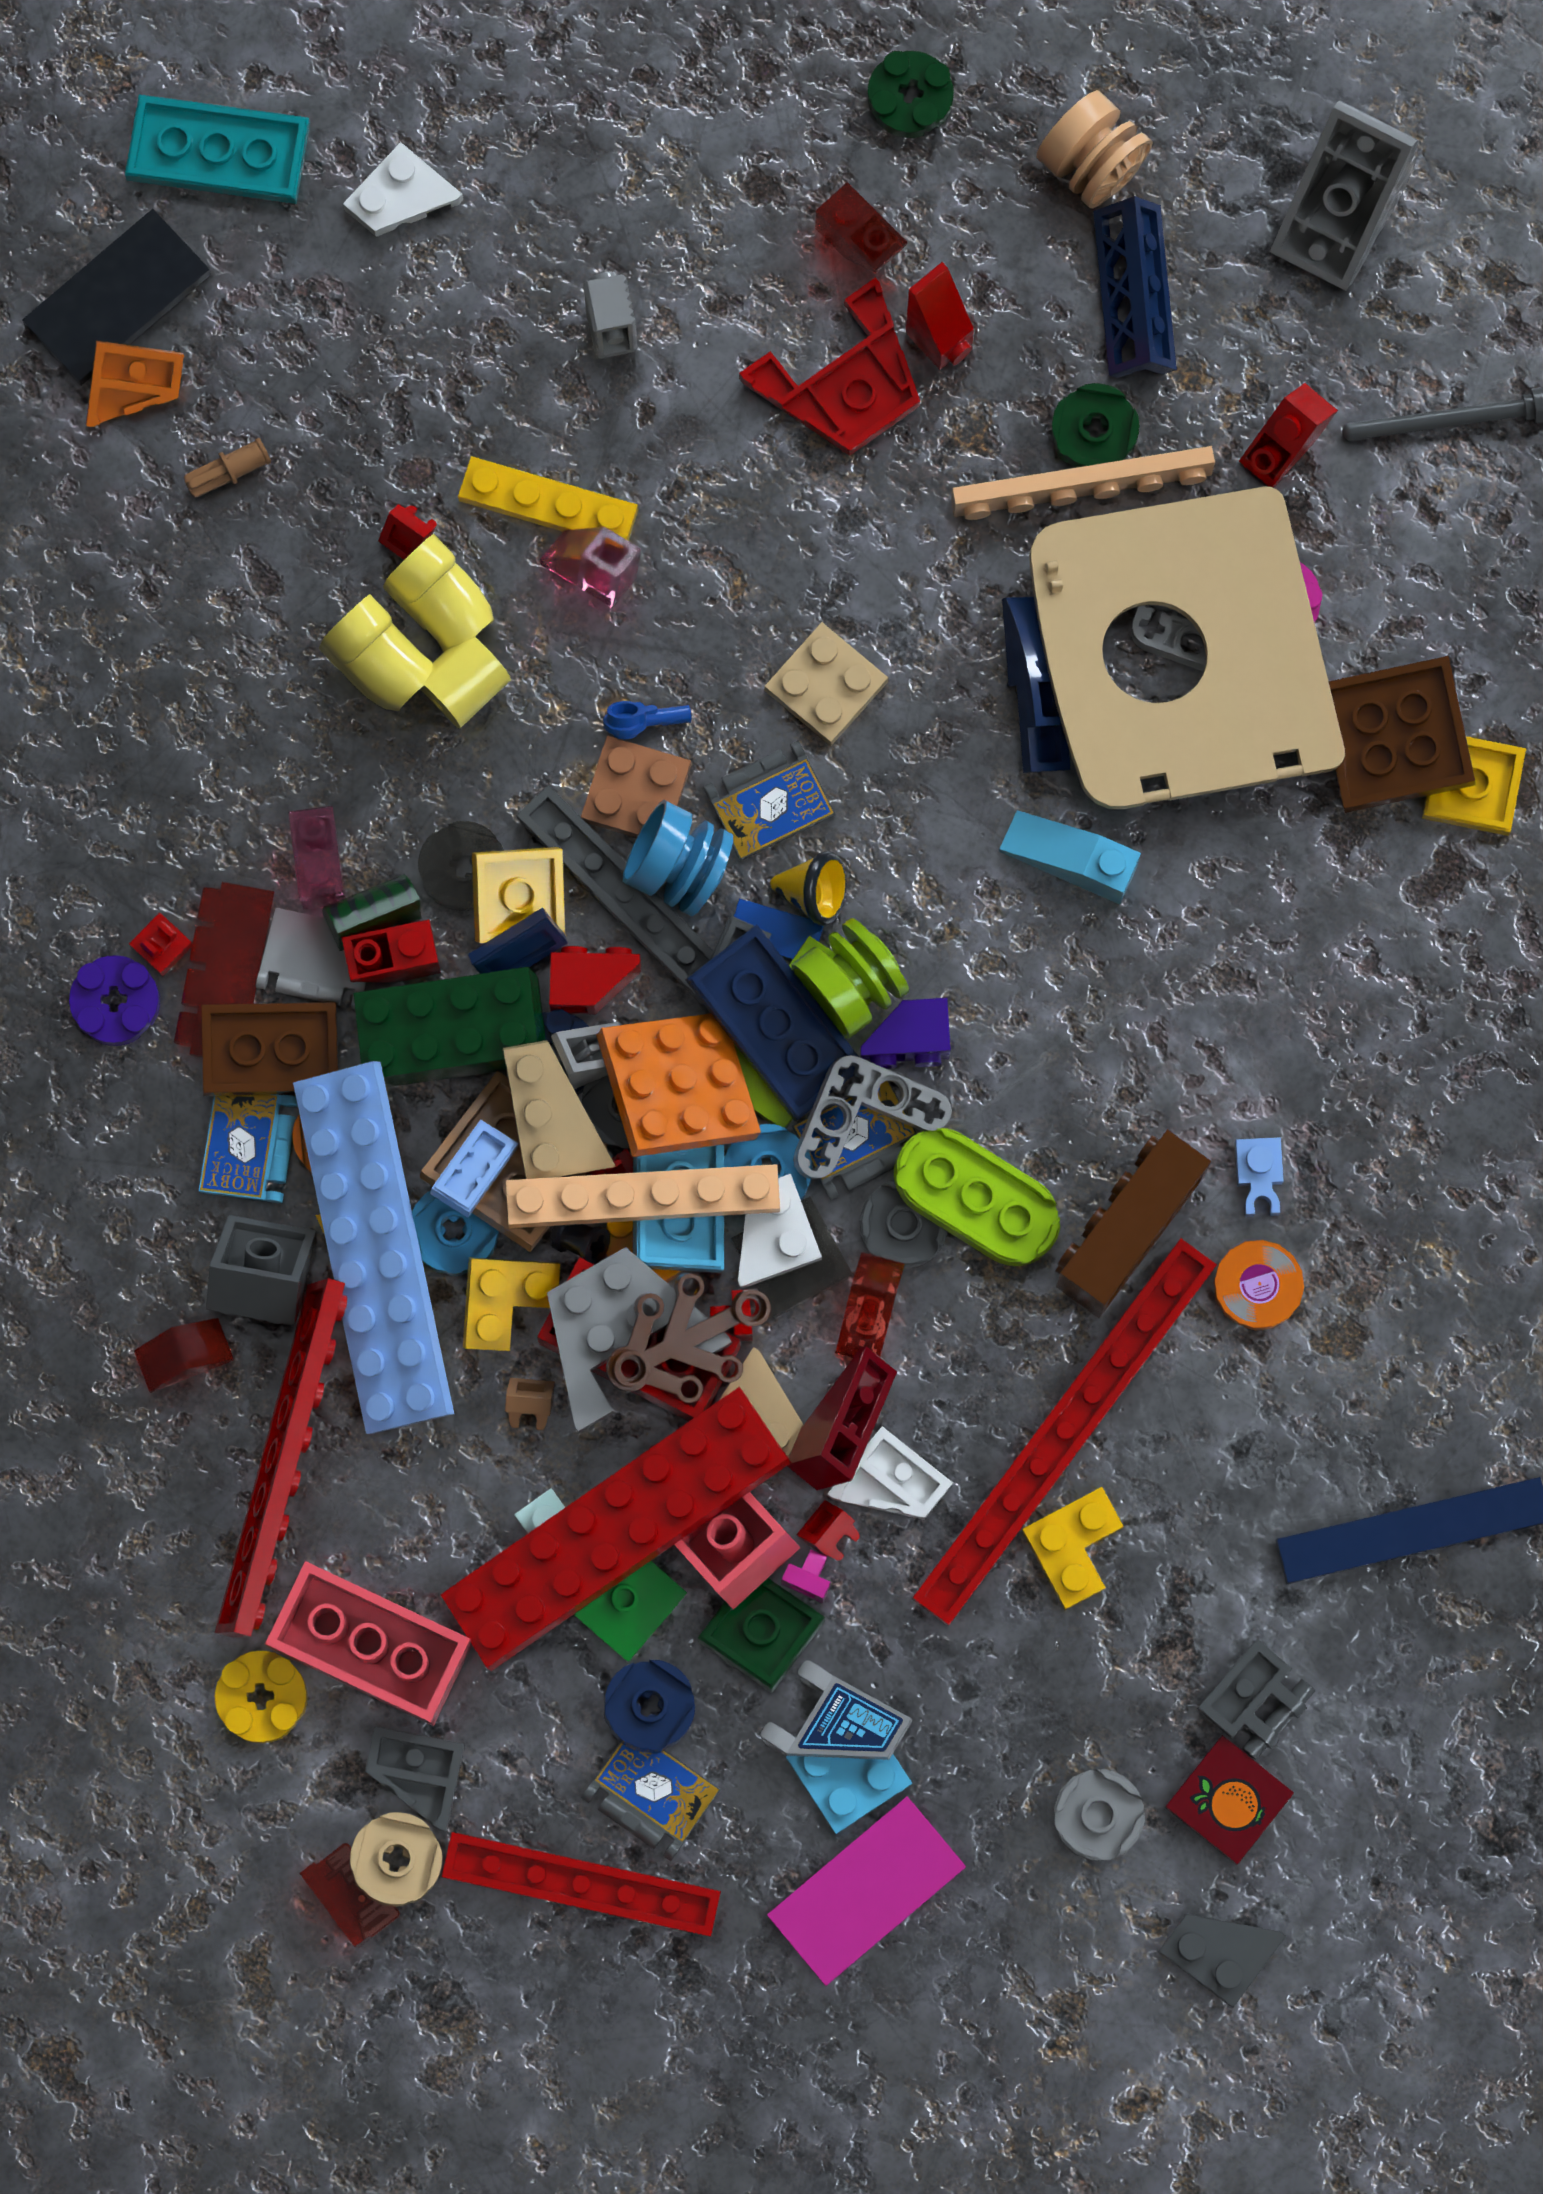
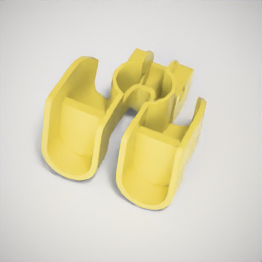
[319,534,511,728]

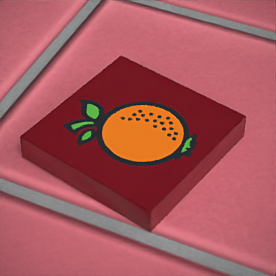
[1165,1735,1294,1865]

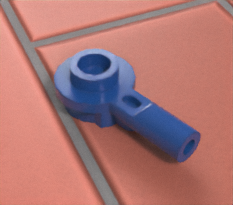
[603,701,691,739]

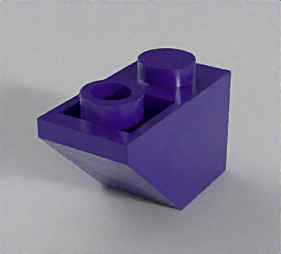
[860,998,951,1069]

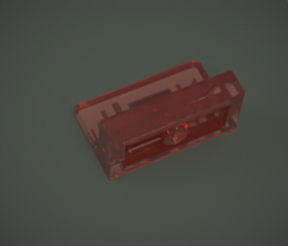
[300,1843,400,1949]

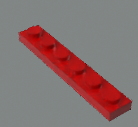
[441,1832,721,1937]

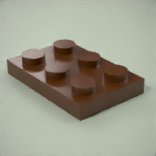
[201,1002,338,1096]

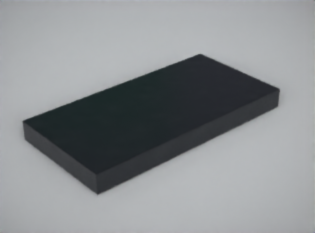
[22,209,211,386]

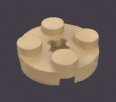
[350,1812,442,1907]

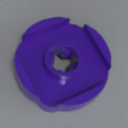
[69,955,160,1046]

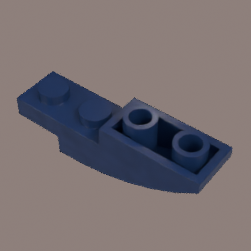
[1002,597,1070,773]

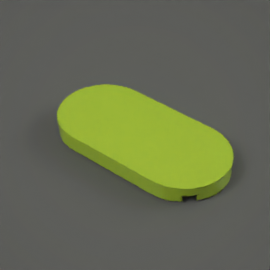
[894,1128,1060,1266]

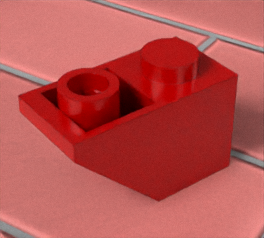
[1239,383,1338,488]
[342,919,441,982]
[549,946,641,1015]

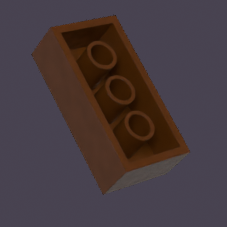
[1055,1129,1211,1319]

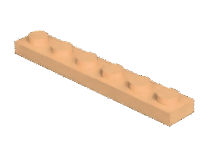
[951,446,1215,520]
[506,1164,780,1228]

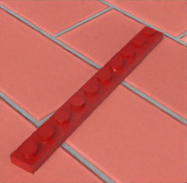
[912,1238,1217,1627]

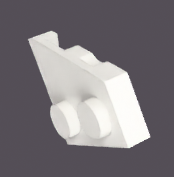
[343,142,463,237]
[738,1174,822,1289]
[827,1426,953,1520]

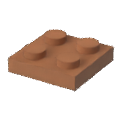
[581,735,691,838]

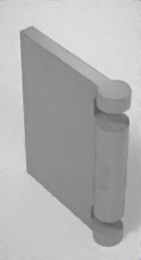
[256,908,367,1009]

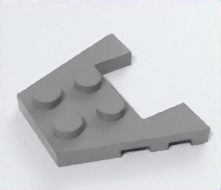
[547,1247,732,1433]

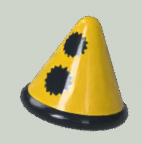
[770,851,847,926]

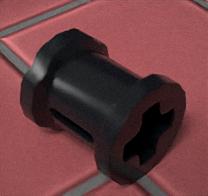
[550,1224,610,1265]

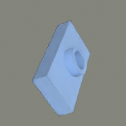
[430,1119,518,1218]

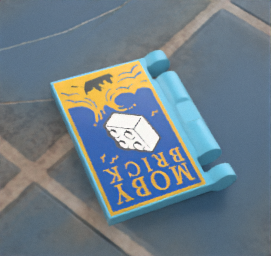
[199,1094,298,1203]

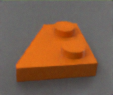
[86,341,184,427]

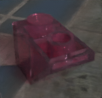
[539,527,641,608]
[288,806,347,909]

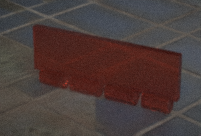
[174,882,275,1057]

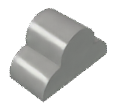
[1270,101,1419,291]

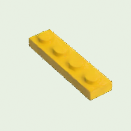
[458,456,638,550]

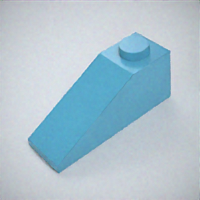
[999,810,1141,905]

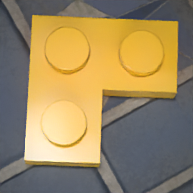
[463,1257,560,1351]
[1022,1487,1124,1610]

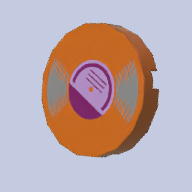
[1213,1240,1304,1331]

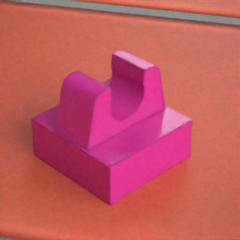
[781,1549,831,1603]

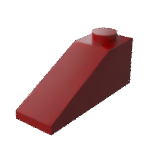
[906,262,974,370]

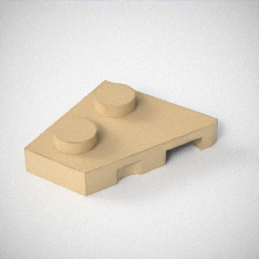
[719,1347,804,1470]

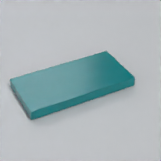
[125,94,310,204]

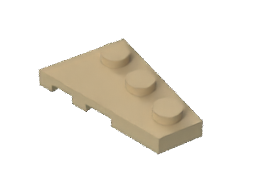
[503,1040,616,1179]

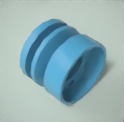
[623,800,733,916]

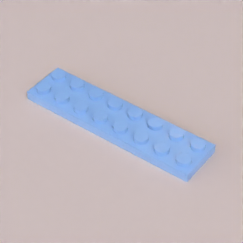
[293,1061,454,1434]

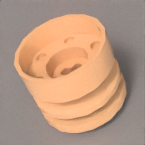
[1037,90,1153,209]

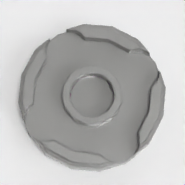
[1054,1769,1145,1861]

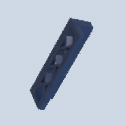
[1093,196,1177,378]

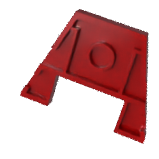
[739,277,920,456]

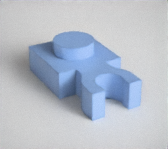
[1235,1137,1284,1217]

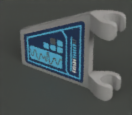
[760,1660,912,1760]

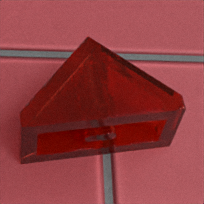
[134,1318,234,1393]

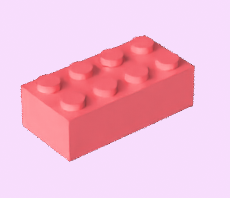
[265,1561,472,1726]

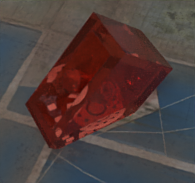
[835,1252,905,1358]

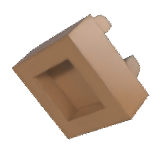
[505,1378,555,1430]

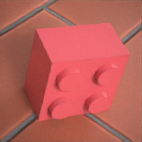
[674,1492,800,1609]

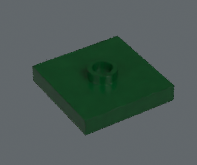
[698,1578,825,1693]

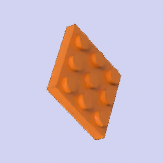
[596,1013,761,1157]

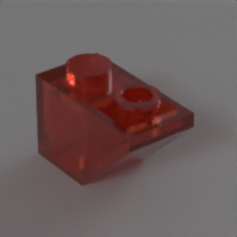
[815,182,907,273]

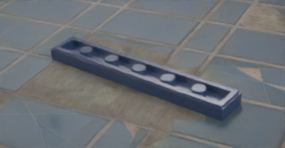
[1275,1477,1543,1585]

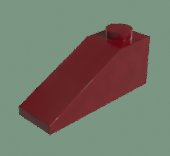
[787,1346,897,1490]

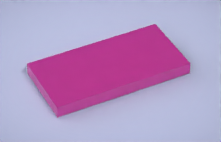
[767,1796,966,1986]

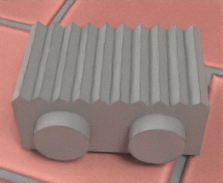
[583,272,638,359]

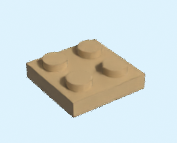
[764,622,889,746]

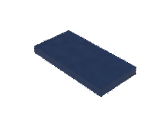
[685,924,859,1121]

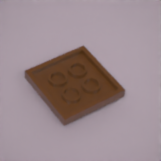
[1329,656,1476,813]

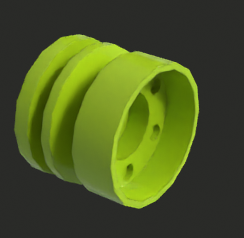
[791,918,909,1038]

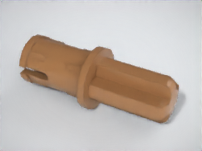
[184,438,271,498]

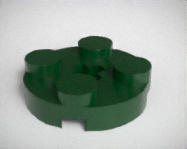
[867,51,954,138]
[1051,383,1140,468]

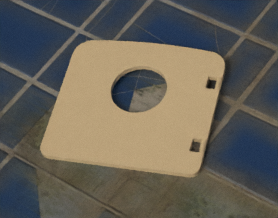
[1029,487,1345,809]

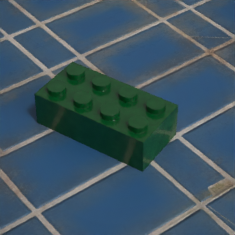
[353,967,546,1088]

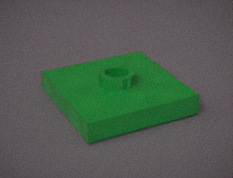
[573,1561,687,1662]

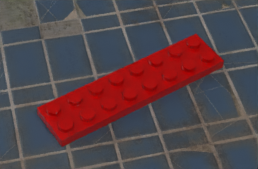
[214,1278,348,1638]
[440,1386,792,1671]

